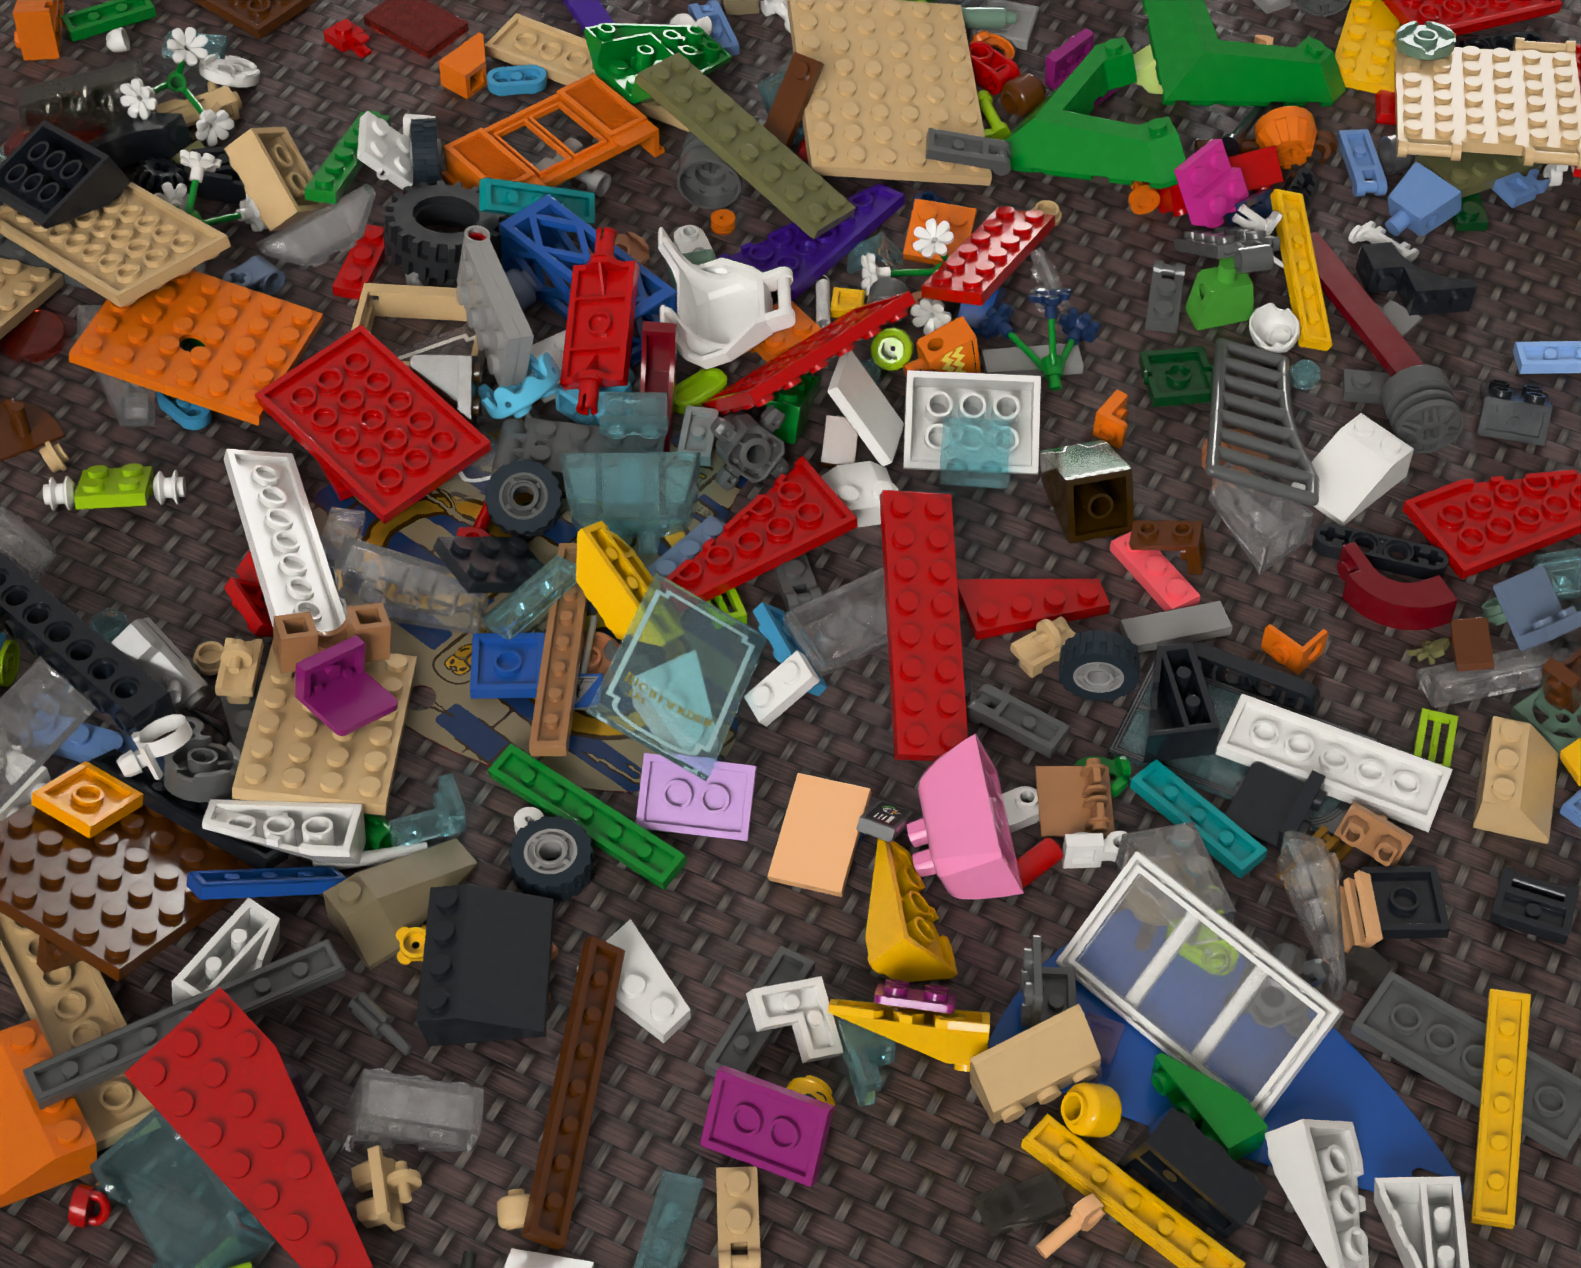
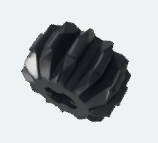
[133,157,188,194]

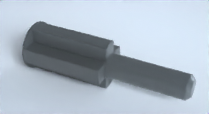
[348,992,413,1056]

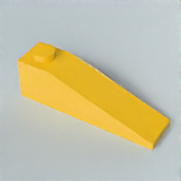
[865,838,958,982]

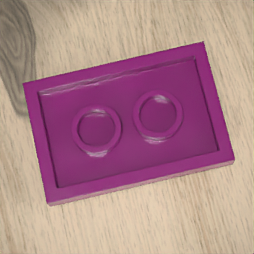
[700,1065,835,1187]

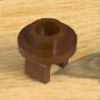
[1307,130,1338,164]

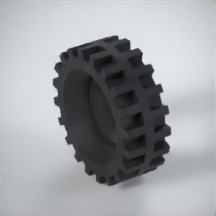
[384,181,507,284]

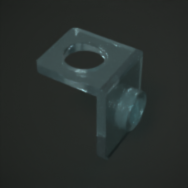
[847,232,904,274]

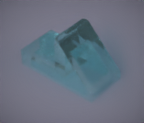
[838,1018,896,1107]

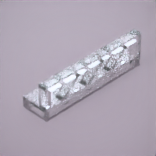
[1416,642,1571,708]

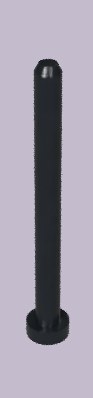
[1222,106,1267,156]

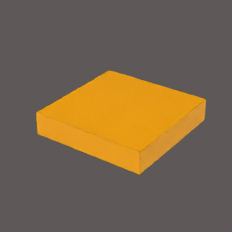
[31,761,144,839]

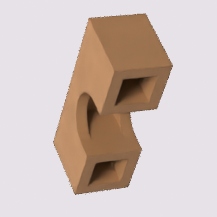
[273,602,391,673]

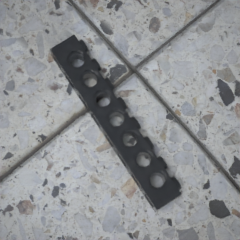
[0,552,176,734]

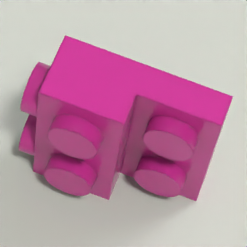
[1174,139,1249,228]

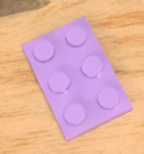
[636,753,757,841]

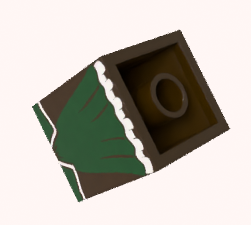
[1040,439,1134,544]

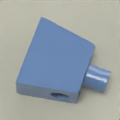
[1385,161,1462,236]

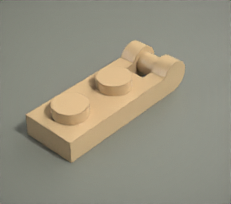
[716,1166,761,1268]

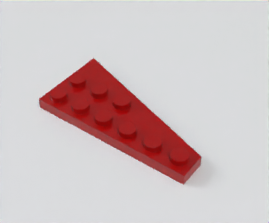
[658,456,857,616]

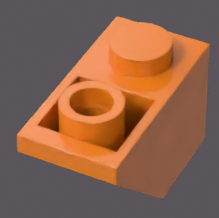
[439,32,487,100]

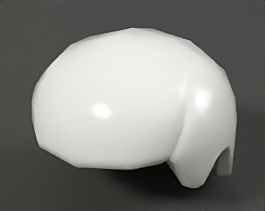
[1249,303,1300,354]

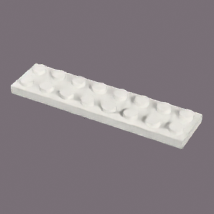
[223,449,346,632]

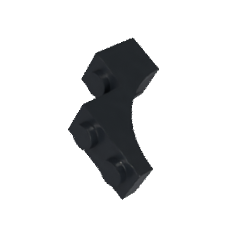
[1356,242,1477,316]

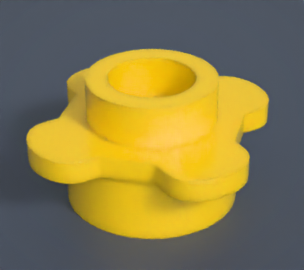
[396,925,426,965]

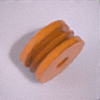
[711,209,736,235]

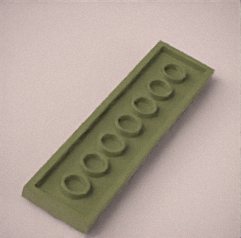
[635,52,856,240]

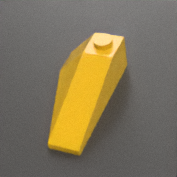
[828,999,990,1072]

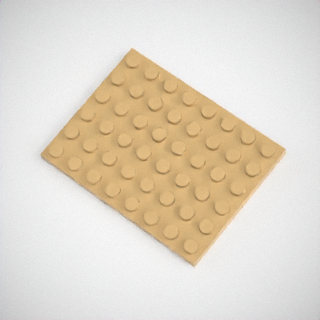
[787,0,992,186]

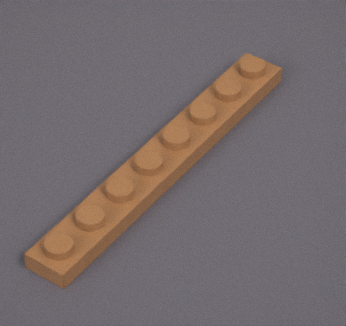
[529,543,589,756]

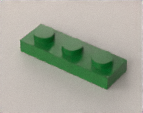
[61,0,156,42]

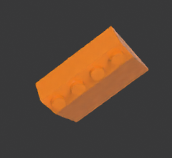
[0,1018,98,1208]

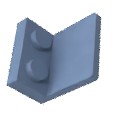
[1493,565,1581,651]

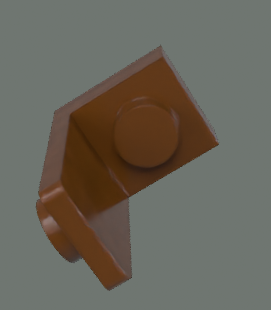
[1129,520,1206,575]

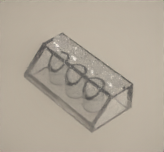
[0,657,97,808]

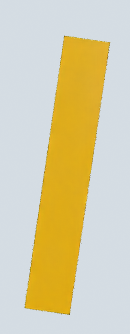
[1270,189,1333,351]
[1470,989,1531,1229]
[1021,1113,1246,1268]

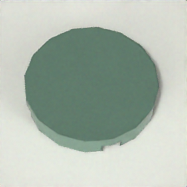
[1395,21,1456,60]

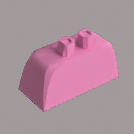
[906,734,1024,899]

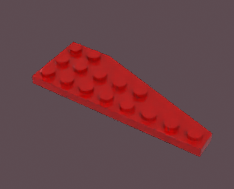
[124,987,374,1268]

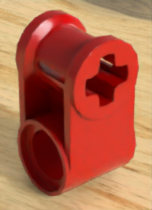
[968,41,1020,95]

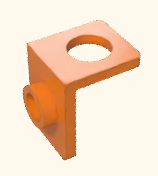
[1261,624,1329,675]

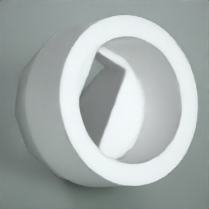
[106,27,130,53]

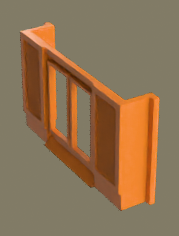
[441,73,665,218]

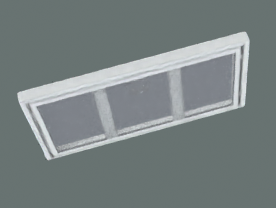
[1056,851,1344,1120]

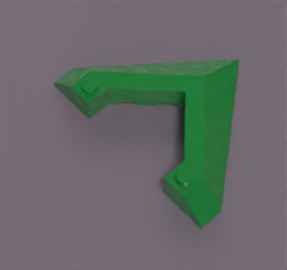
[1142,0,1346,107]
[1002,37,1186,189]

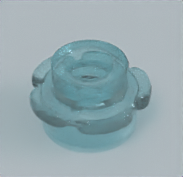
[1290,359,1321,390]

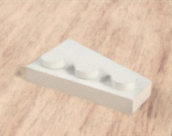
[577,919,691,1043]

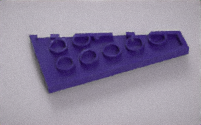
[717,184,905,301]

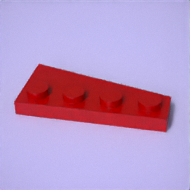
[957,579,1110,640]

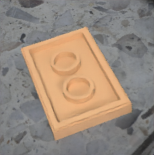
[768,773,871,897]

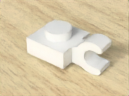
[1062,831,1130,869]

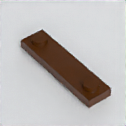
[764,52,824,148]

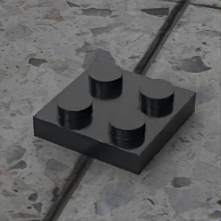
[1360,866,1450,939]

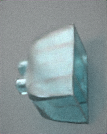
[560,452,701,554]

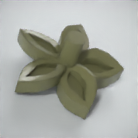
[1406,638,1450,664]

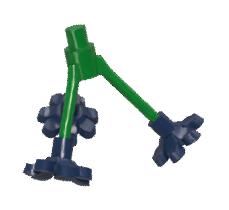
[978,288,1101,391]

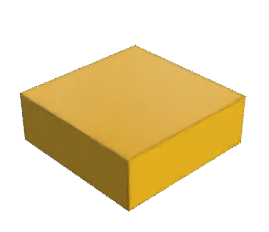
[830,287,865,318]

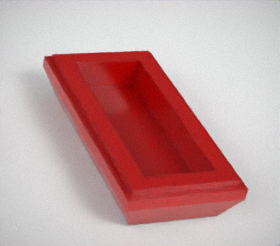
[1375,89,1396,125]

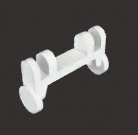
[1348,221,1419,262]

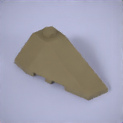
[323,838,478,970]

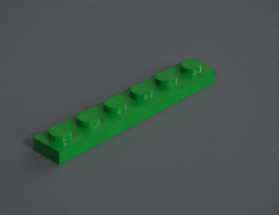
[305,110,391,204]
[487,744,687,890]

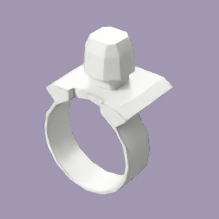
[116,714,192,780]

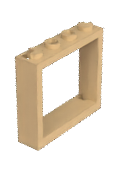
[351,283,485,392]

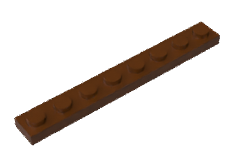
[521,936,625,1250]

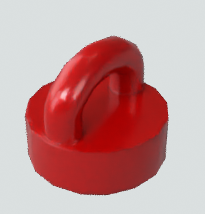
[68,1184,111,1228]

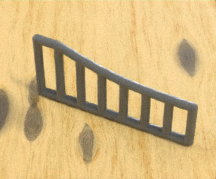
[1205,338,1320,506]

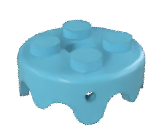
[477,352,561,419]

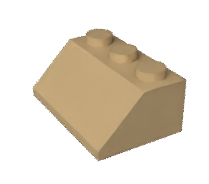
[224,127,331,231]
[1473,716,1559,844]
[970,1004,1101,1124]

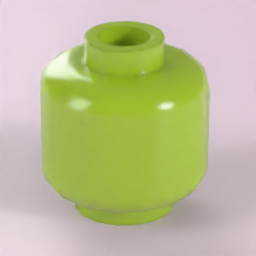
[871,327,914,371]

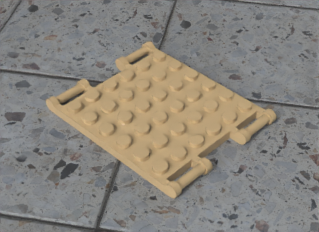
[1394,30,1581,169]

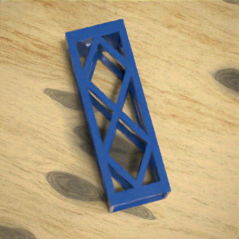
[499,194,677,369]

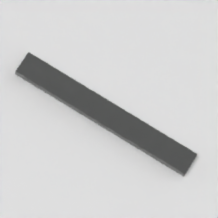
[23,939,346,1110]

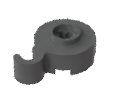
[163,716,241,802]

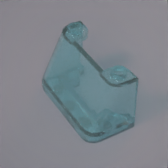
[90,1108,277,1268]

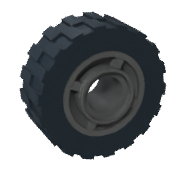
[485,459,563,539]

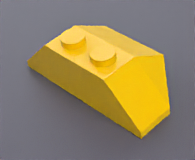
[576,520,683,649]

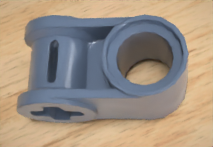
[223,255,286,296]

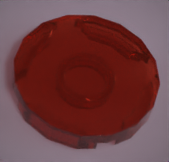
[0,309,66,363]

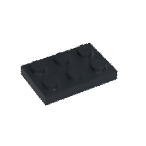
[433,536,554,593]

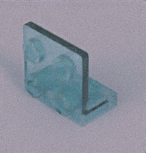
[939,417,1011,489]

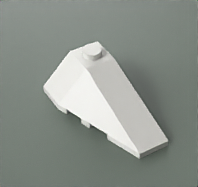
[202,799,366,865]
[1265,1119,1369,1268]

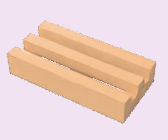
[1332,870,1383,957]

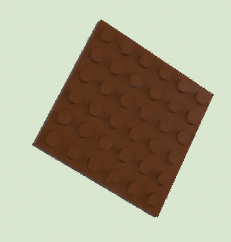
[0,803,255,982]

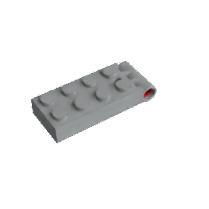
[456,225,534,386]

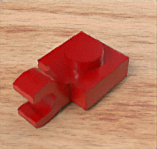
[323,18,372,58]

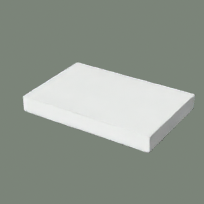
[827,350,904,467]

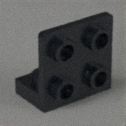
[1476,379,1553,446]

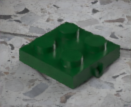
[1138,346,1214,407]

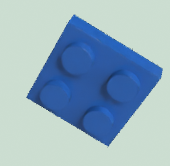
[470,633,545,699]

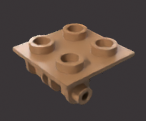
[1035,758,1115,838]

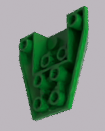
[584,23,732,105]

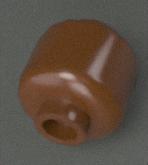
[1000,73,1046,117]

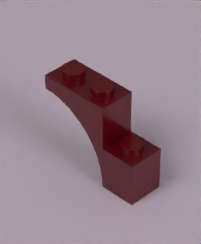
[635,321,678,452]

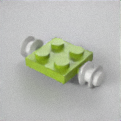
[43,463,186,511]

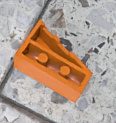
[12,0,65,61]

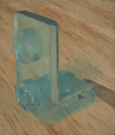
[389,773,465,847]

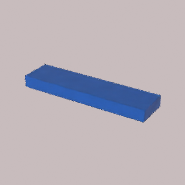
[186,866,347,900]

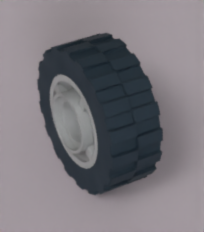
[409,118,442,188]
[1058,630,1140,701]
[508,816,595,903]

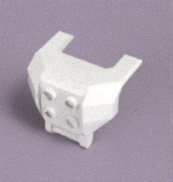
[658,227,796,369]

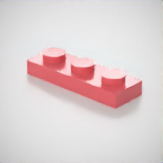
[1110,532,1201,611]

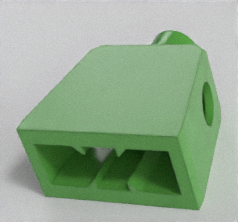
[1185,257,1254,331]

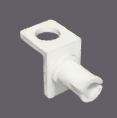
[1232,204,1284,269]

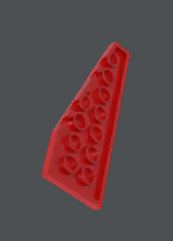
[1402,469,1581,580]

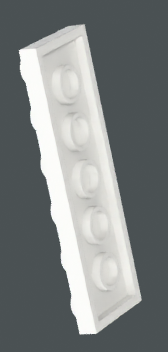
[1216,694,1453,833]

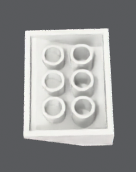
[903,370,1041,475]

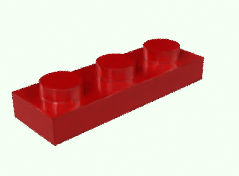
[332,223,386,300]

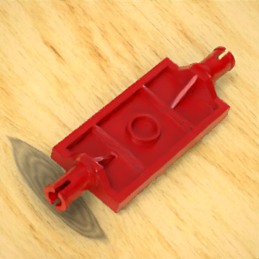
[560,227,640,416]

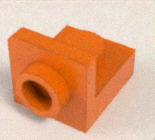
[1092,389,1129,449]

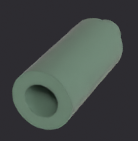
[961,7,1017,29]

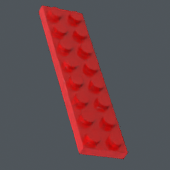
[879,490,968,761]

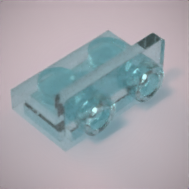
[599,392,668,439]

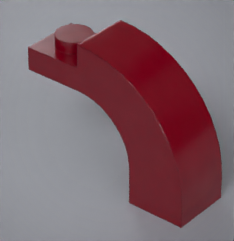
[1337,542,1458,630]

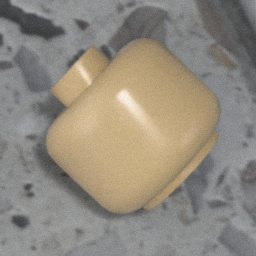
[497,1189,530,1231]

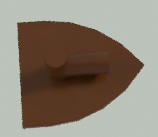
[0,398,65,461]

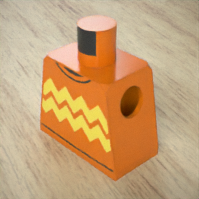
[903,316,981,376]

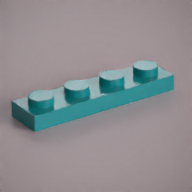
[479,177,595,225]
[1129,759,1267,879]

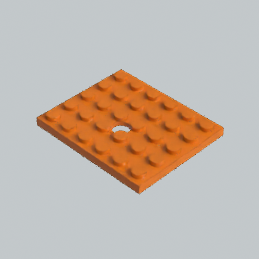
[69,270,323,426]

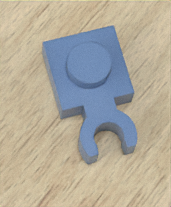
[1492,169,1550,208]

